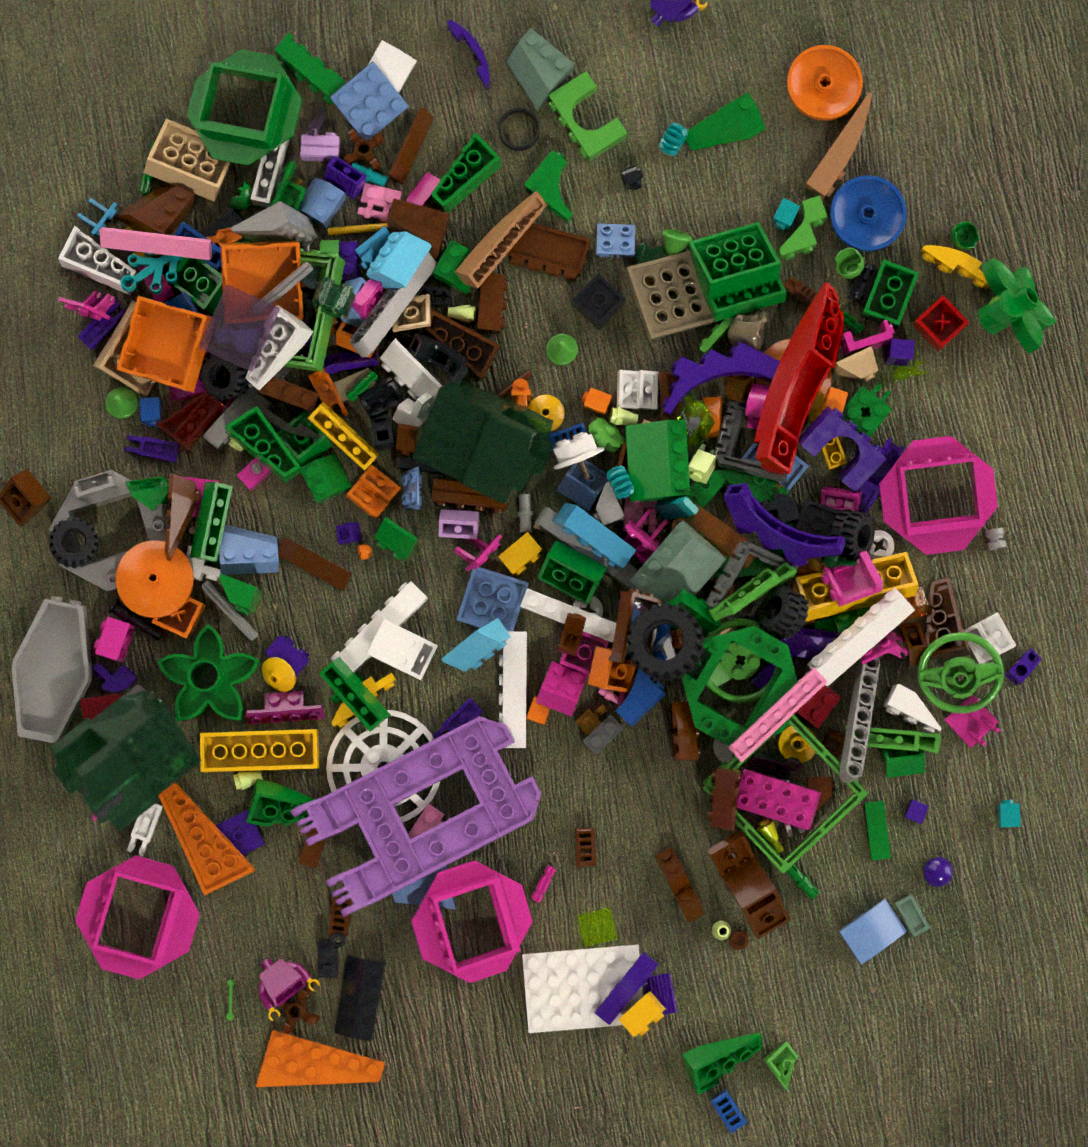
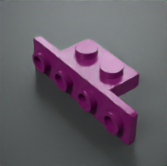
[246,690,325,725]

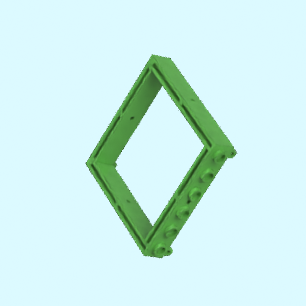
[211,241,345,372]
[703,714,869,874]

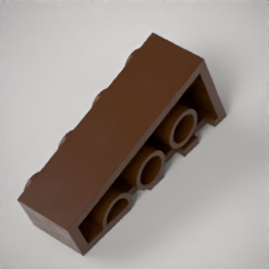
[424,310,501,380]

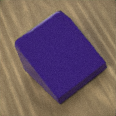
[336,522,362,545]
[904,799,929,824]

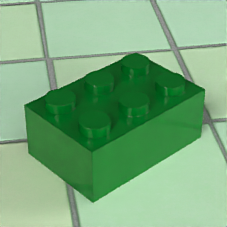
[169,257,223,316]
[861,259,919,329]
[537,540,607,606]

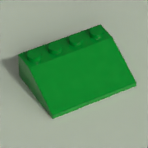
[625,420,690,502]

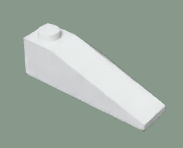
[246,305,314,390]

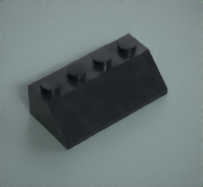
[335,955,386,1041]

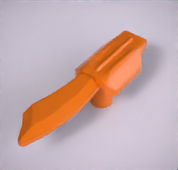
[206,227,243,245]

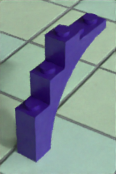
[661,342,780,417]
[724,483,846,566]

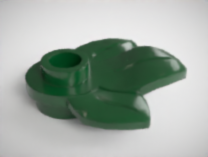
[635,242,666,275]
[821,555,857,567]

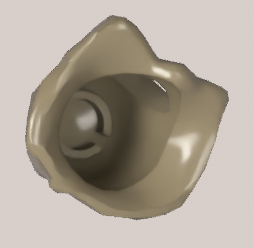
[728,311,768,351]

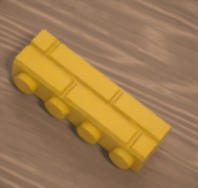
[308,402,380,471]

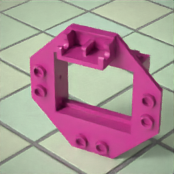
[879,436,998,555]
[75,855,200,979]
[411,860,533,983]

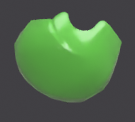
[835,247,864,279]

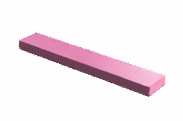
[99,227,212,260]
[728,667,828,762]

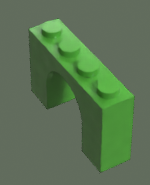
[547,71,627,162]

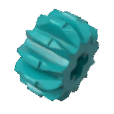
[659,123,688,156]
[607,465,634,499]

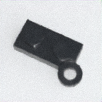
[751,750,801,779]
[318,932,346,978]

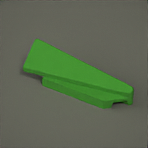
[709,562,797,622]
[845,725,942,754]

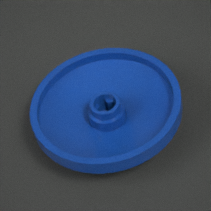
[830,175,907,252]

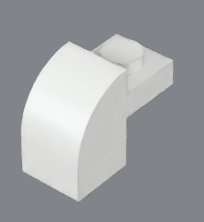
[392,392,433,427]
[186,546,220,582]

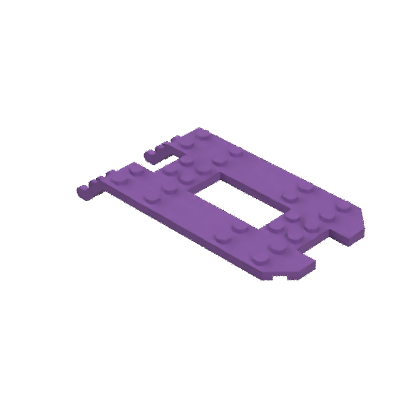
[291,716,541,917]

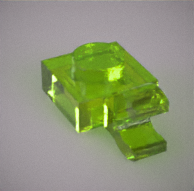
[892,360,926,382]

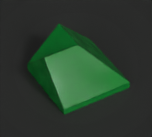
[125,476,169,511]

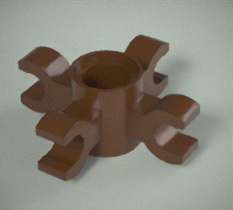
[343,129,385,171]
[278,987,320,1034]

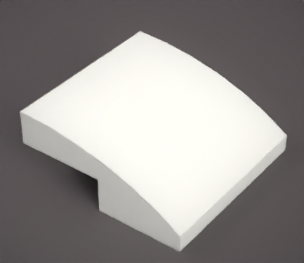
[368,41,416,93]
[616,370,658,410]
[965,612,1016,663]

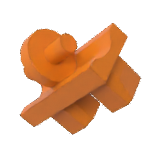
[511,379,531,411]

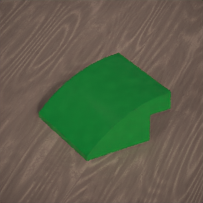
[689,222,787,322]

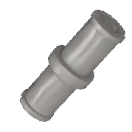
[518,494,533,534]

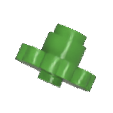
[588,417,624,452]

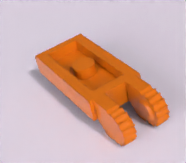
[308,367,349,416]

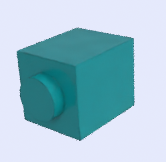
[772,198,800,230]
[997,800,1021,827]

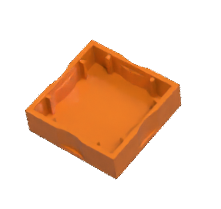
[220,240,303,324]
[116,296,215,393]

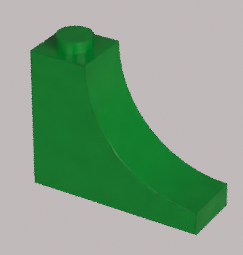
[524,150,573,224]

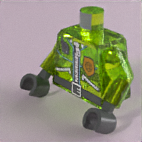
[678,396,715,445]

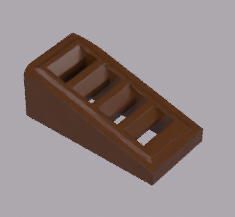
[575,827,596,867]
[328,896,352,937]

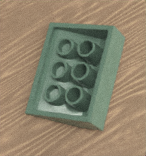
[630,520,727,605]

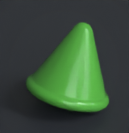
[662,229,693,256]
[546,334,578,365]
[106,387,138,419]

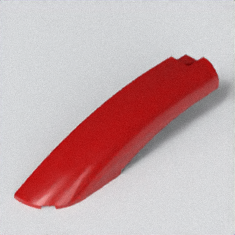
[754,282,844,474]

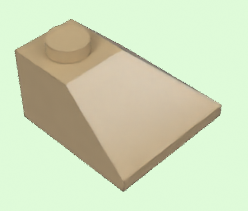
[393,294,431,332]
[832,347,878,382]

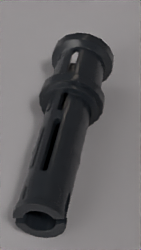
[108,598,165,641]

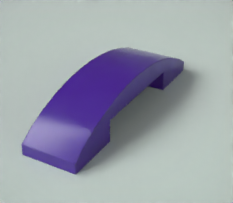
[447,20,490,89]

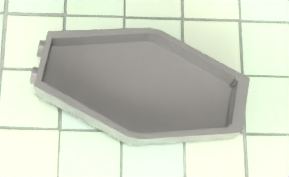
[12,596,93,744]

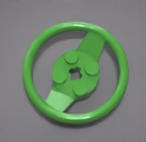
[705,618,778,703]
[918,632,1004,714]

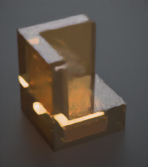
[727,375,754,402]

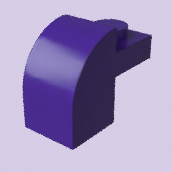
[93,662,139,693]

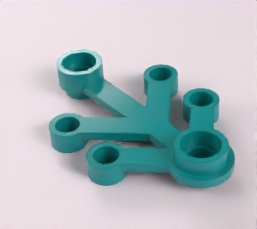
[120,252,183,295]

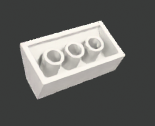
[380,338,450,415]

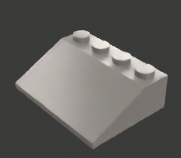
[231,201,317,246]

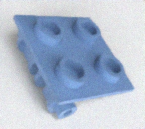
[596,224,635,259]
[402,467,422,510]

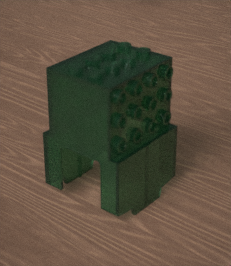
[412,380,555,504]
[50,684,201,831]

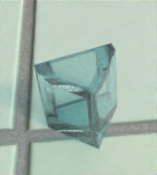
[302,266,320,291]

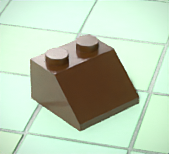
[0,469,52,527]

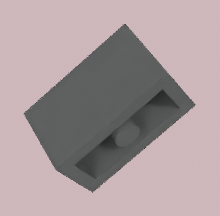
[582,715,624,756]

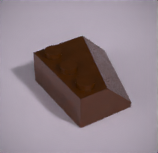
[114,185,194,235]
[387,198,451,262]
[670,702,700,762]
[707,767,740,831]

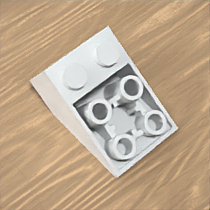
[366,619,438,680]
[883,684,941,733]

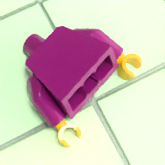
[259,958,320,1021]

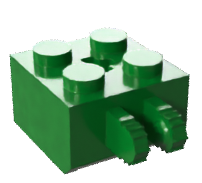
[842,382,892,437]

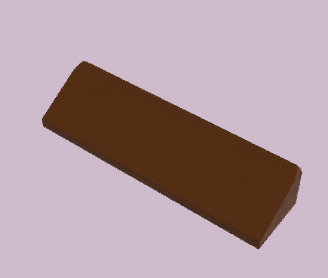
[389,107,433,184]
[278,537,352,591]

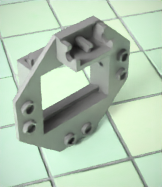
[49,470,169,591]

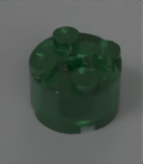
[311,277,356,319]

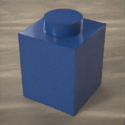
[140,397,163,427]

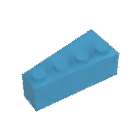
[552,503,636,569]

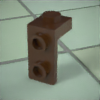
[558,613,586,656]
[298,828,327,869]

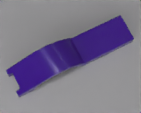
[858,438,905,513]

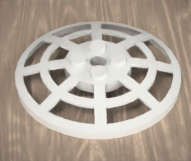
[326,710,440,822]

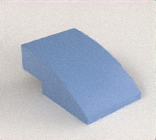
[838,899,907,965]

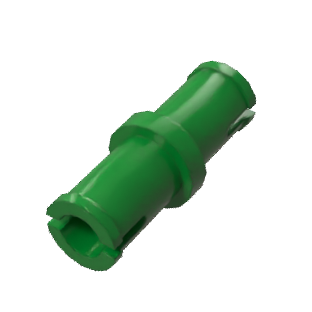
[786,864,820,900]

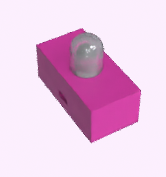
[237,459,271,491]

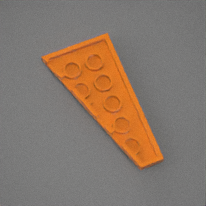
[156,781,256,895]

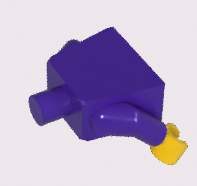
[650,0,707,27]

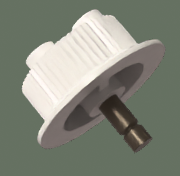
[553,432,604,480]

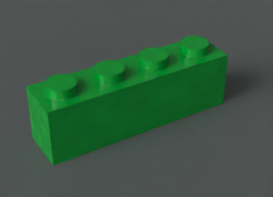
[190,482,233,562]
[319,657,391,732]

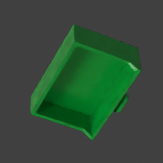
[668,589,720,637]

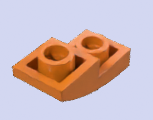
[819,387,848,415]
[701,397,723,438]

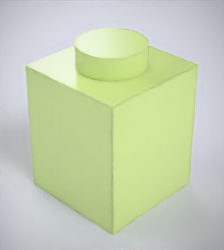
[689,449,716,484]

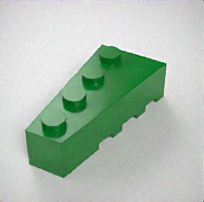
[274,32,347,106]
[431,132,502,213]
[225,406,301,483]

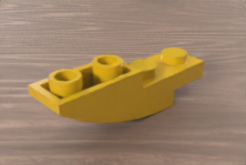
[920,245,989,289]
[807,391,847,470]
[332,673,397,728]

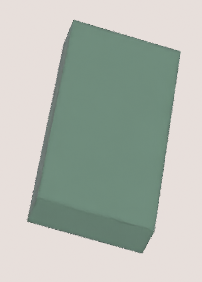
[894,894,930,938]

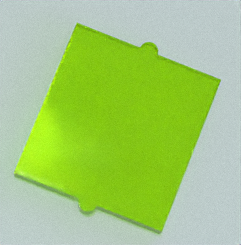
[577,907,617,947]

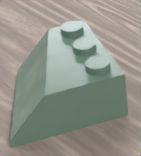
[507,28,574,112]

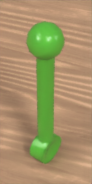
[226,979,234,1020]

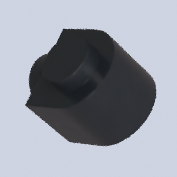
[620,165,643,191]

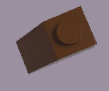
[396,423,419,457]
[900,622,929,667]
[806,776,835,814]

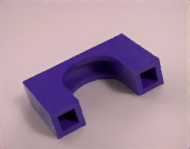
[799,406,887,492]

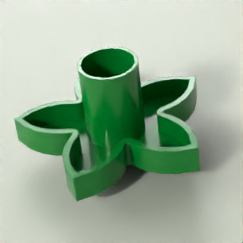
[978,258,1057,354]
[157,624,261,722]

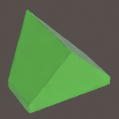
[763,1041,798,1090]

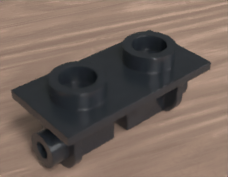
[847,263,878,305]
[387,326,427,347]

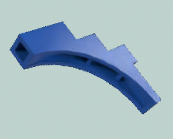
[616,601,671,726]

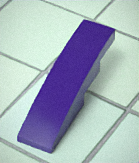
[594,952,659,1025]

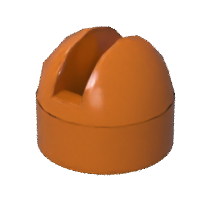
[357,544,372,560]

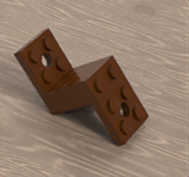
[707,830,791,940]

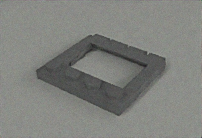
[713,399,788,483]
[705,540,799,623]

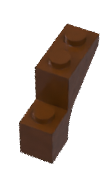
[655,847,705,922]

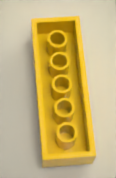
[794,552,919,622]
[200,729,320,772]

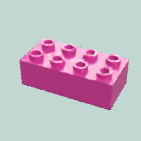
[737,769,822,830]

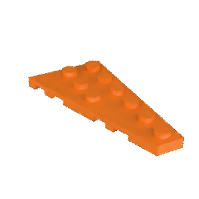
[256,1030,385,1087]

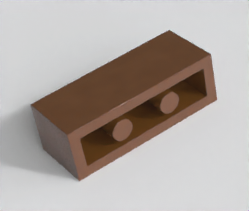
[477,273,509,334]
[257,377,319,412]

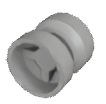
[984,528,1007,550]

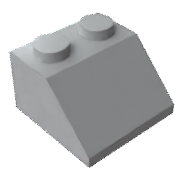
[593,482,625,528]

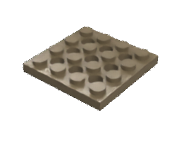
[625,251,718,341]

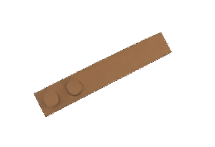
[804,92,872,200]
[455,191,547,288]

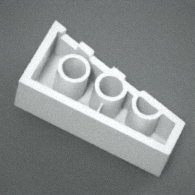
[58,226,137,295]

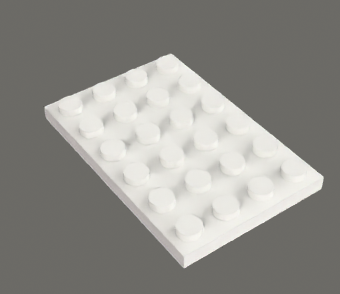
[522,944,643,1033]

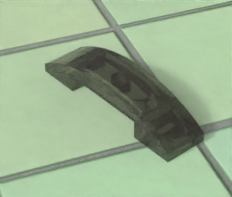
[252,392,320,439]

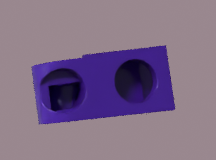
[1004,648,1042,686]

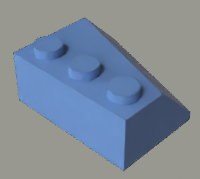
[219,525,279,575]
[393,866,456,909]

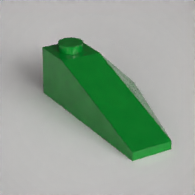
[685,92,766,151]
[246,779,315,827]
[682,1032,763,1095]

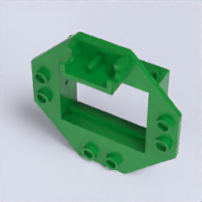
[187,49,303,166]
[681,469,792,580]
[682,626,798,747]

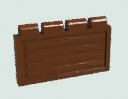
[508,223,591,282]

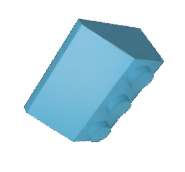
[366,231,432,289]
[441,618,511,671]

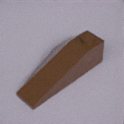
[165,474,201,561]
[925,577,971,659]

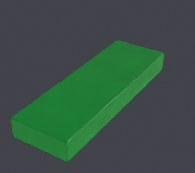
[864,800,891,861]

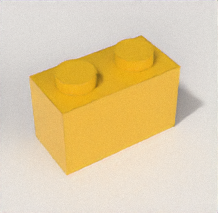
[498,532,542,575]
[618,992,666,1037]

